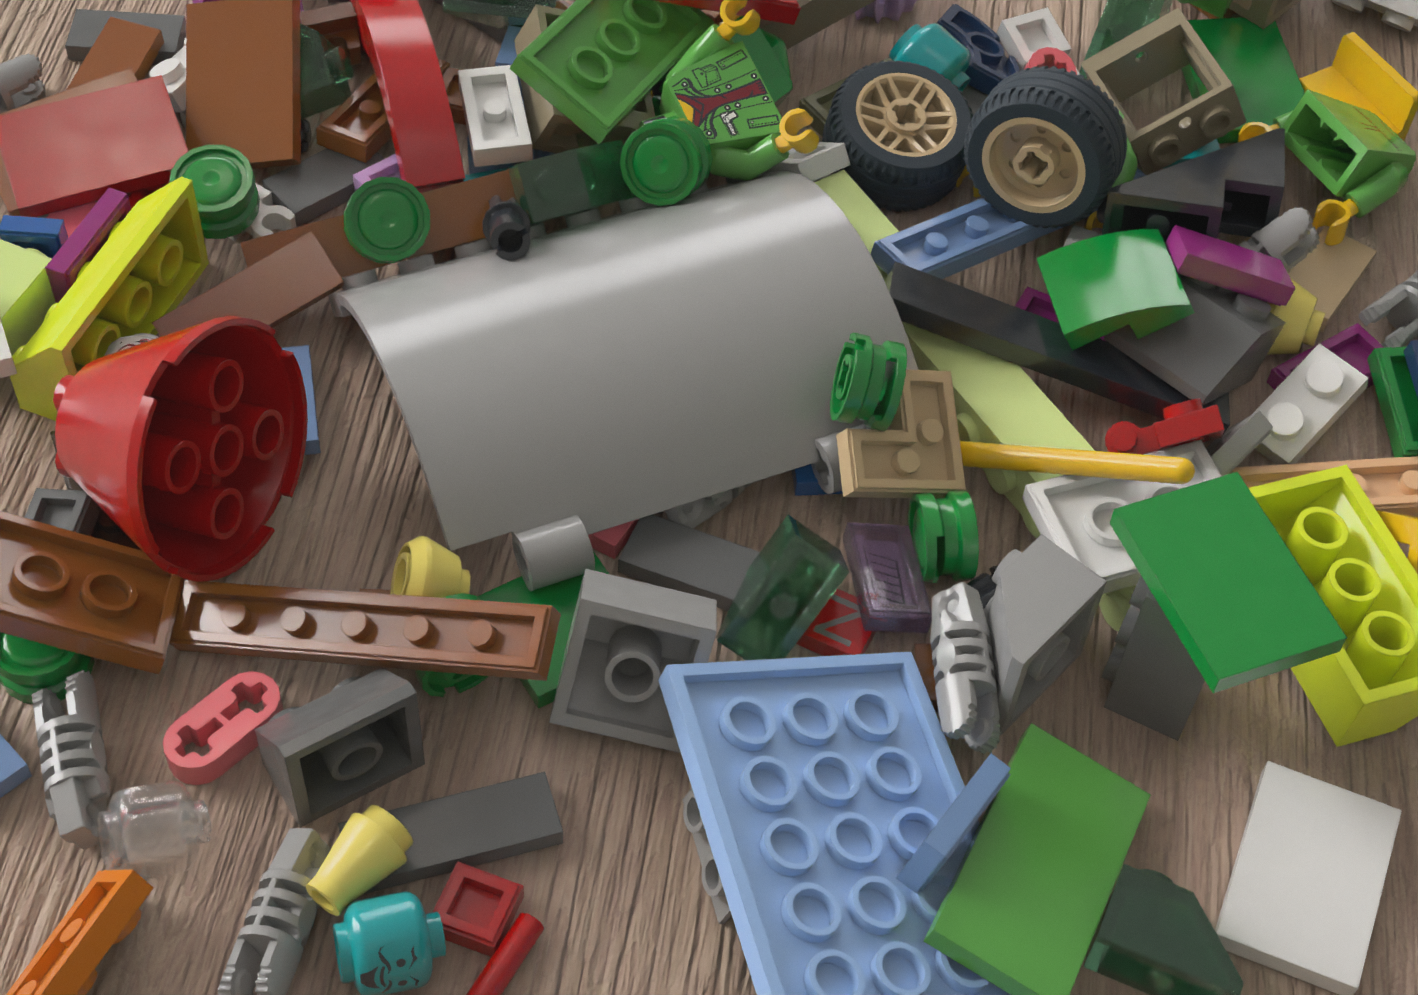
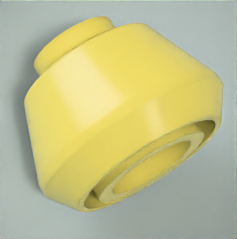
[1267,278,1325,355]
[390,536,470,598]

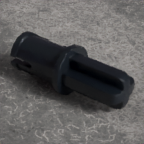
[482,195,530,260]

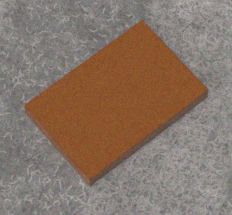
[186,0,301,169]
[0,511,185,675]

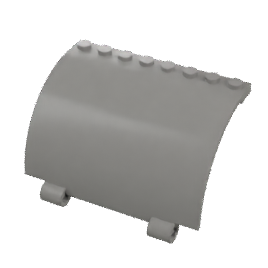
[328,171,918,591]

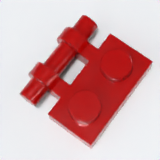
[1105,398,1225,455]

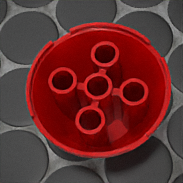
[53,316,308,582]

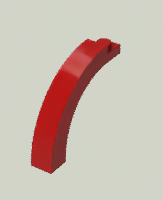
[350,0,465,193]

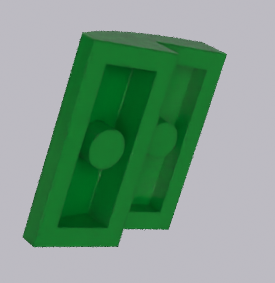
[1036,229,1195,350]

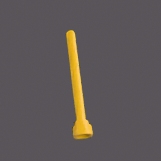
[960,441,1195,484]

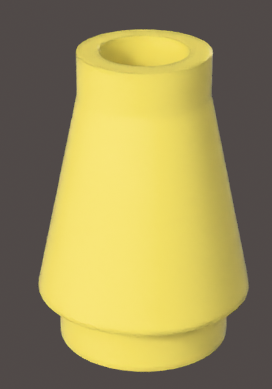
[306,805,413,916]

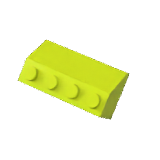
[10,177,209,421]
[1249,465,1418,747]

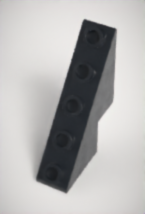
[1097,128,1285,256]

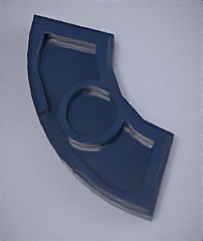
[937,4,1020,95]

